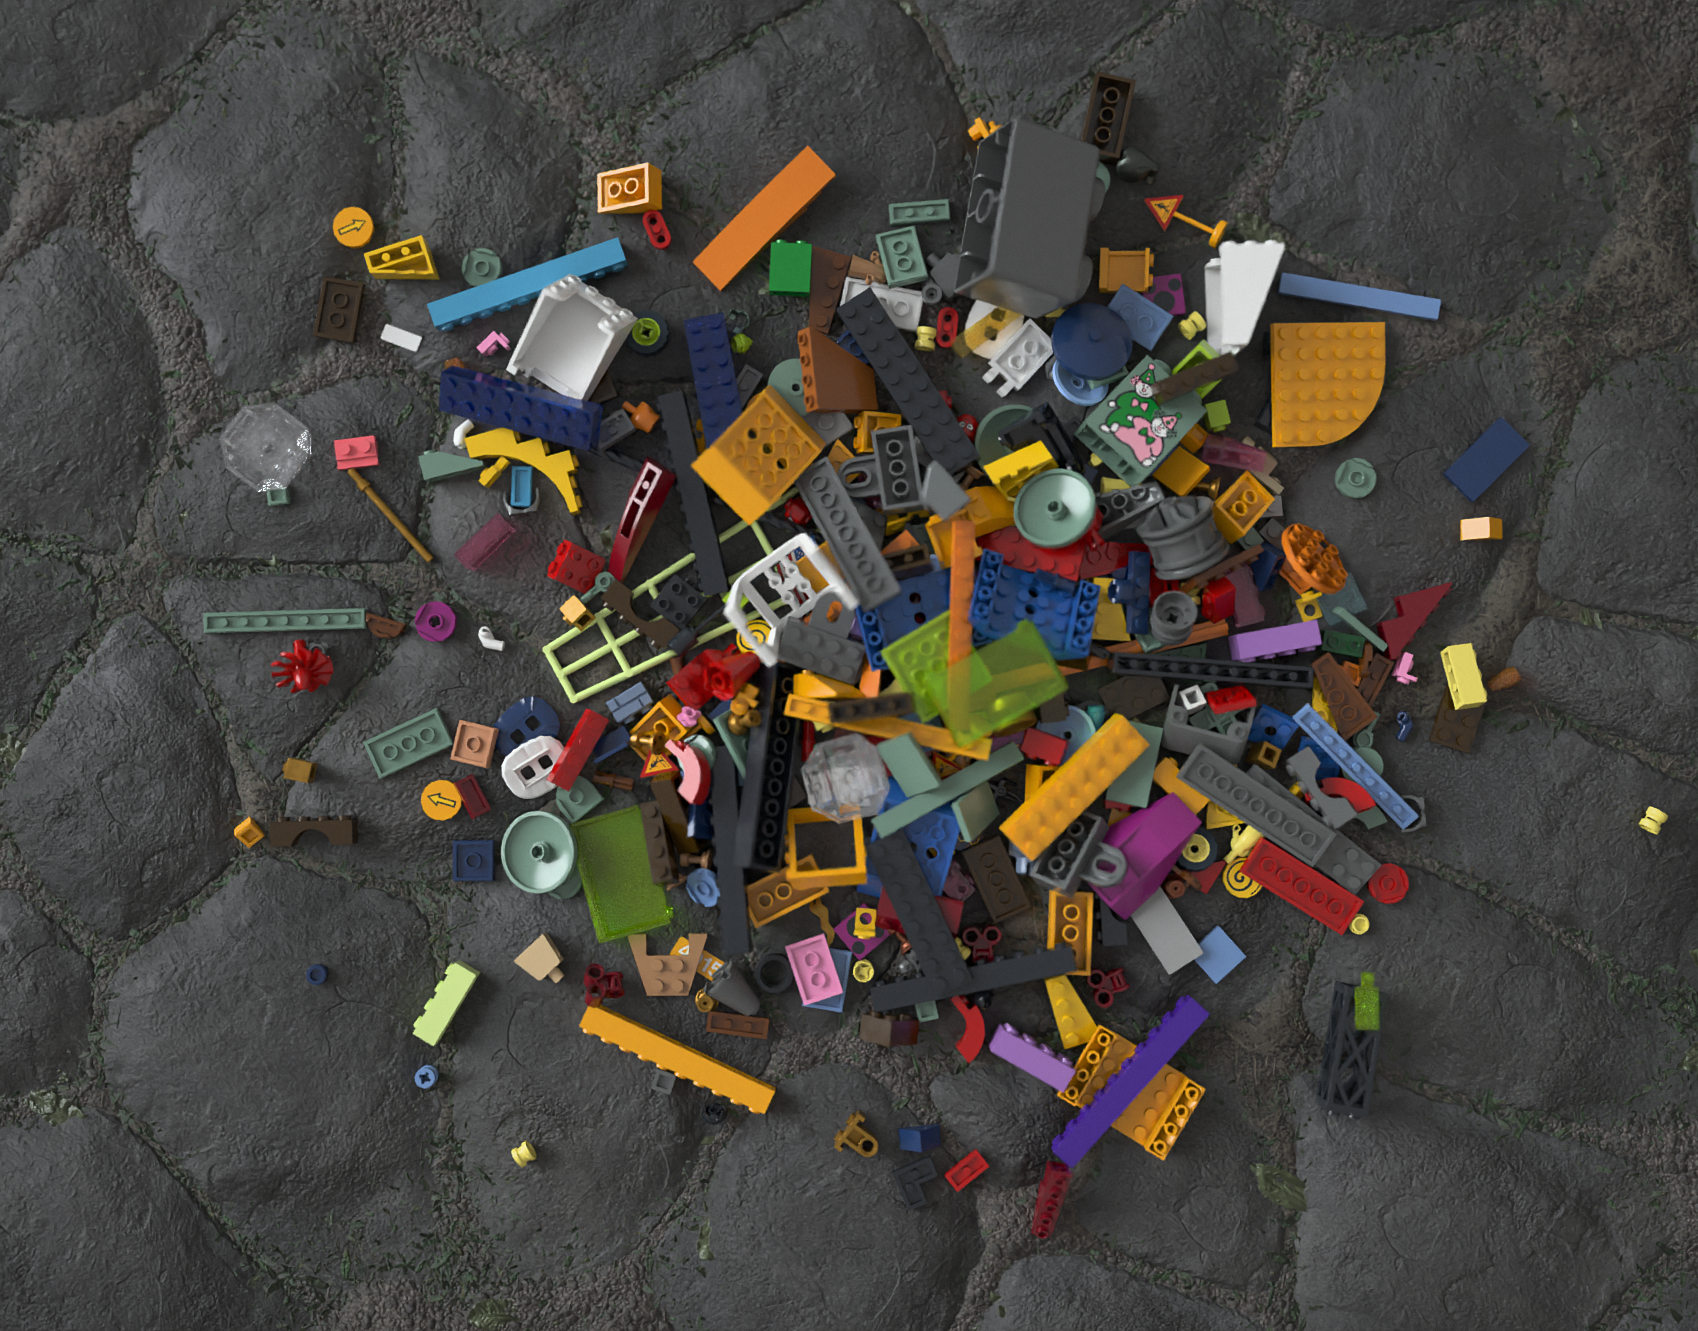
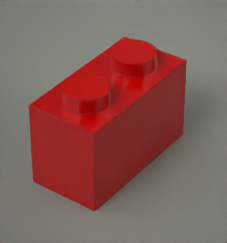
[1201,576,1236,624]
[1020,727,1070,767]

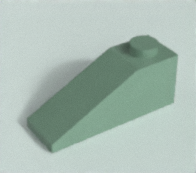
[418,450,487,483]

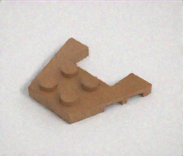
[628,933,708,996]

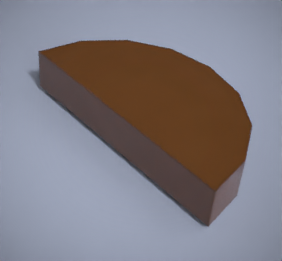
[366,613,407,639]
[1358,640,1373,678]

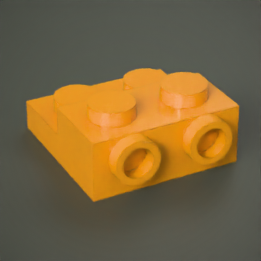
[853,411,901,455]

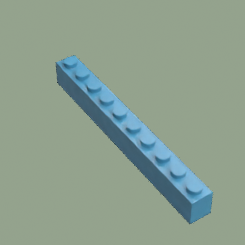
[427,237,628,332]

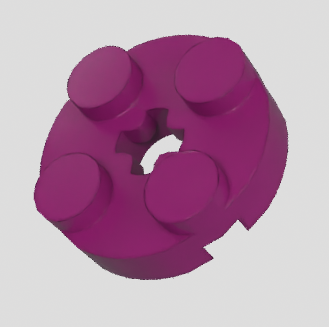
[415,601,457,642]

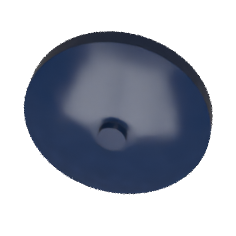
[1051,303,1132,380]

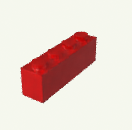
[546,709,609,792]

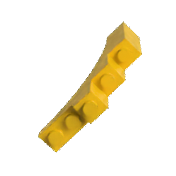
[464,425,583,515]

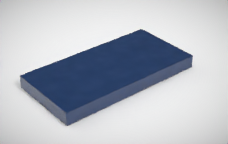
[1443,417,1530,502]

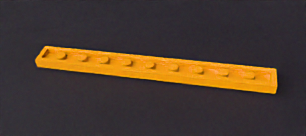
[784,694,992,761]

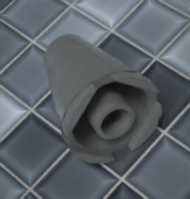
[703,961,760,1016]

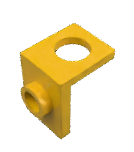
[877,509,907,536]
[1295,591,1323,622]
[854,907,877,939]

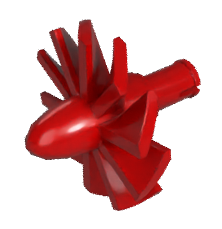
[271,639,333,693]

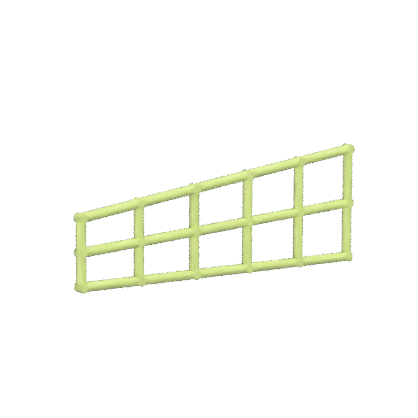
[543,486,821,703]

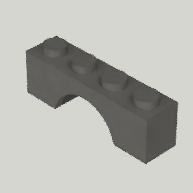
[1285,746,1357,830]

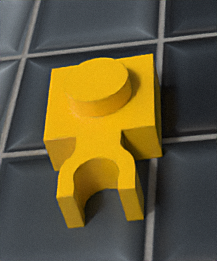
[478,456,510,489]

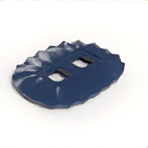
[493,696,560,757]

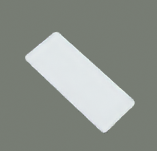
[381,324,421,352]

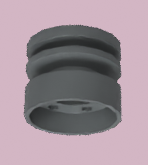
[1149,591,1197,646]

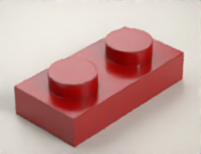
[944,1149,989,1192]

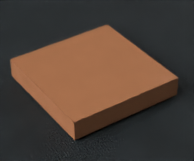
[450,720,499,768]

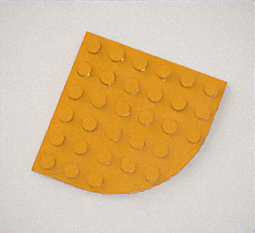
[1270,322,1385,447]

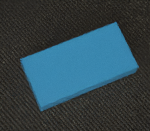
[511,466,533,507]

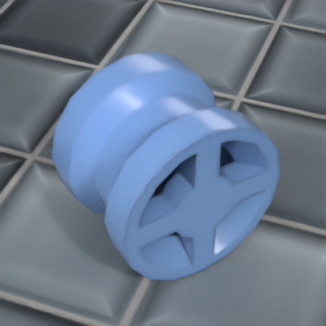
[415,1065,439,1088]

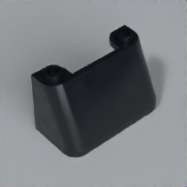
[998,402,1085,477]

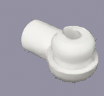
[453,419,475,449]
[478,626,505,651]

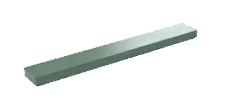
[203,608,367,633]
[872,741,1024,839]

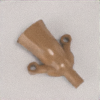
[848,251,887,285]

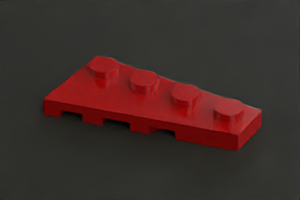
[1078,541,1153,580]

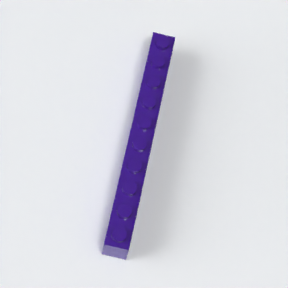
[1051,994,1210,1168]

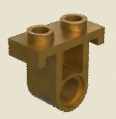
[834,1110,878,1157]

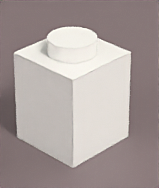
[1175,685,1207,716]

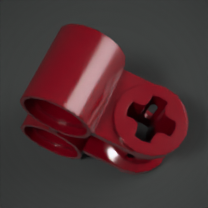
[961,924,1002,964]
[583,963,625,1008]
[1085,967,1130,1008]

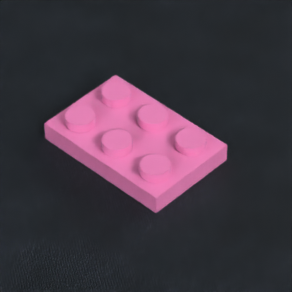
[785,933,843,1006]

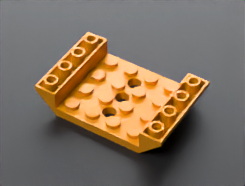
[691,384,826,525]
[1057,1024,1206,1161]

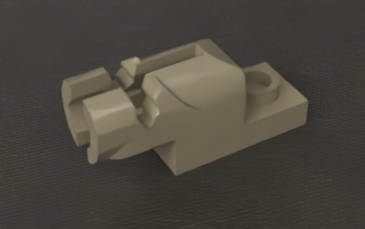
[1234,436,1284,496]

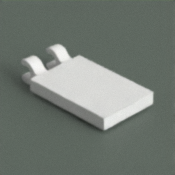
[982,319,1053,397]

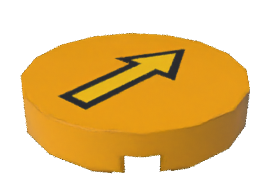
[333,207,375,248]
[421,780,462,820]

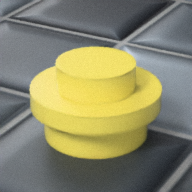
[1349,914,1369,934]

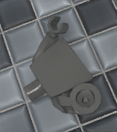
[922,253,960,305]

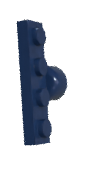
[1107,551,1150,635]

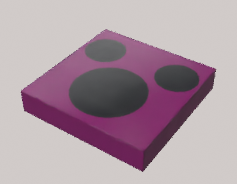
[1141,274,1186,316]
[833,903,889,961]

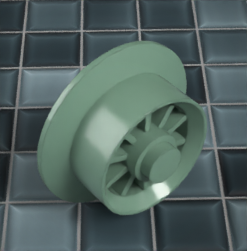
[768,358,808,416]

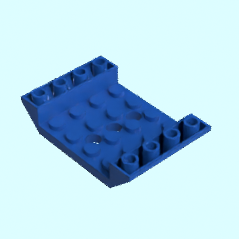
[968,548,1101,660]
[852,568,992,672]
[857,775,962,898]

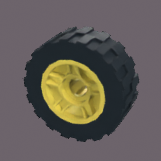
[1175,827,1218,873]

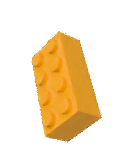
[747,853,830,928]
[1047,889,1093,976]

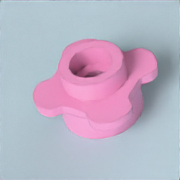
[677,706,701,727]

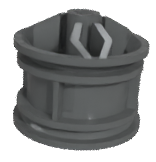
[1137,496,1229,580]

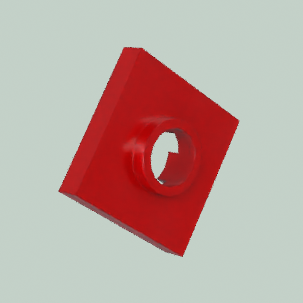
[1204,685,1257,714]

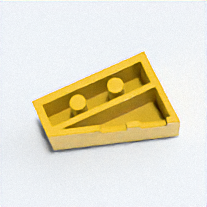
[364,235,439,279]
[984,441,1059,501]
[1089,578,1131,641]

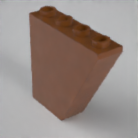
[798,327,878,414]

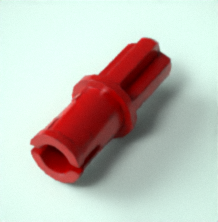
[800,721,816,761]

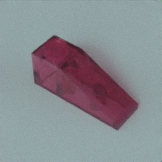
[1202,434,1267,472]

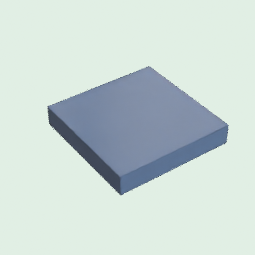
[1194,925,1246,984]

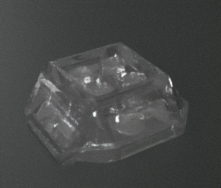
[219,403,311,493]
[801,733,890,823]

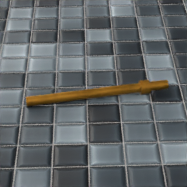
[347,468,434,563]

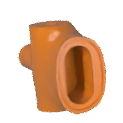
[622,401,660,434]

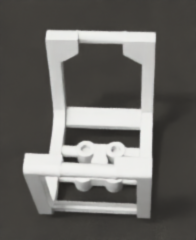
[724,534,859,667]

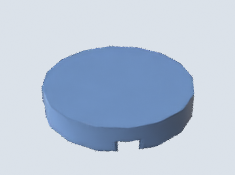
[686,868,720,907]

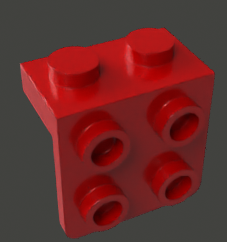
[547,540,605,594]

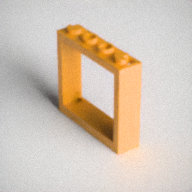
[785,804,867,889]

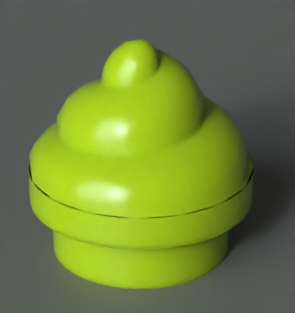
[731,333,753,354]

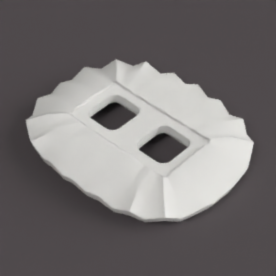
[964,300,1024,359]
[501,736,564,799]

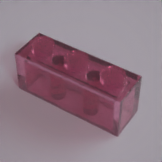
[454,513,516,572]
[1226,562,1265,628]

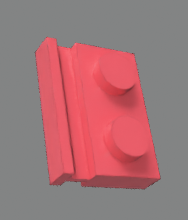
[334,435,379,470]

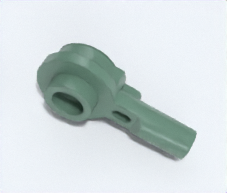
[580,572,615,605]
[1352,711,1380,747]

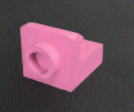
[477,331,511,357]
[1391,652,1418,685]

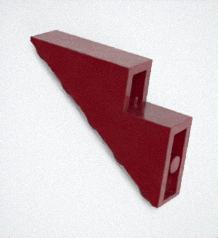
[1375,582,1452,661]
[1031,1160,1072,1239]

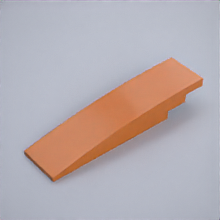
[693,146,836,291]

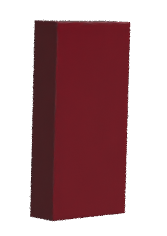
[454,774,492,820]

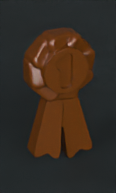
[1171,864,1202,891]

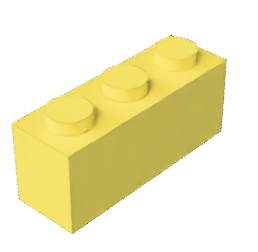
[1440,643,1487,710]

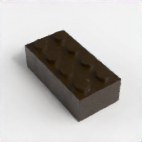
[1080,71,1136,166]

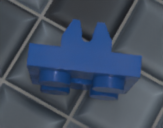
[1247,703,1299,750]

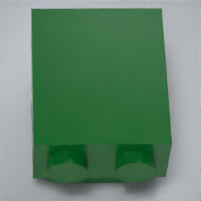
[769,240,812,297]

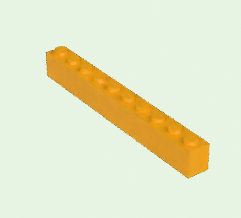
[579,1005,776,1114]

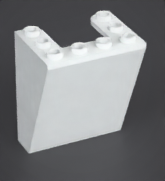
[1204,240,1284,357]
[506,274,638,414]

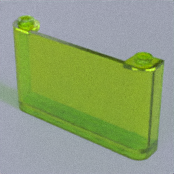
[922,619,1069,748]
[568,805,674,944]

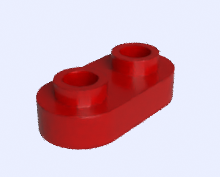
[643,210,671,250]
[936,307,958,349]

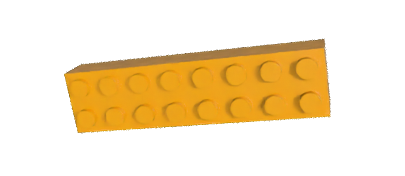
[999,713,1149,861]

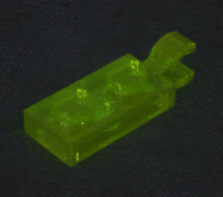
[1355,972,1379,1030]

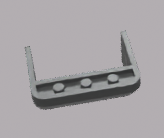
[920,461,981,541]
[1160,684,1256,765]

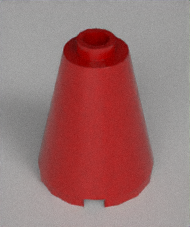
[704,651,760,701]

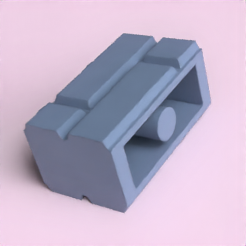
[606,682,655,725]

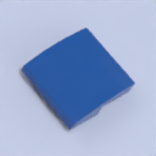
[1296,736,1340,780]

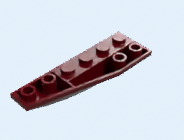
[608,456,677,582]

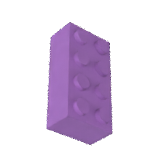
[1227,620,1322,662]
[988,1022,1076,1092]

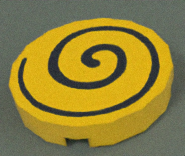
[736,620,772,658]
[1222,857,1262,898]

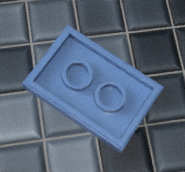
[1108,284,1174,351]
[802,947,852,1013]

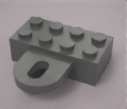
[837,425,925,516]
[777,591,866,685]
[1030,811,1128,899]

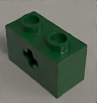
[1315,630,1365,658]

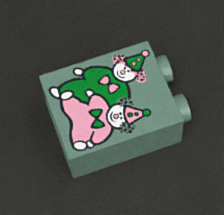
[1074,355,1207,487]

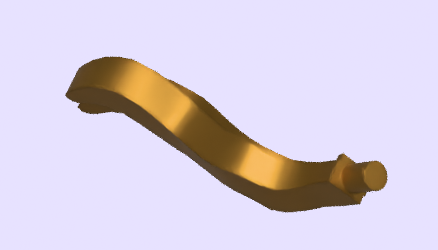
[809,897,835,948]

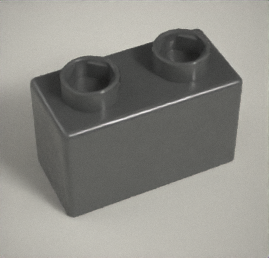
[954,117,1105,319]

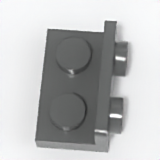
[588,409,636,451]

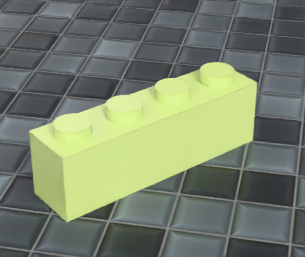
[413,960,480,1046]

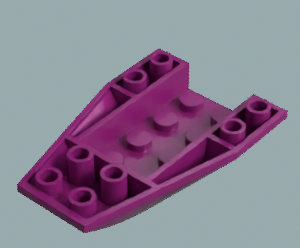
[1087,792,1202,920]

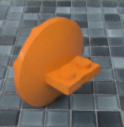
[1279,523,1348,595]

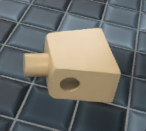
[514,932,564,984]

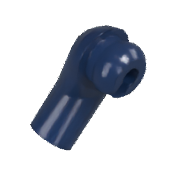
[1395,711,1413,742]

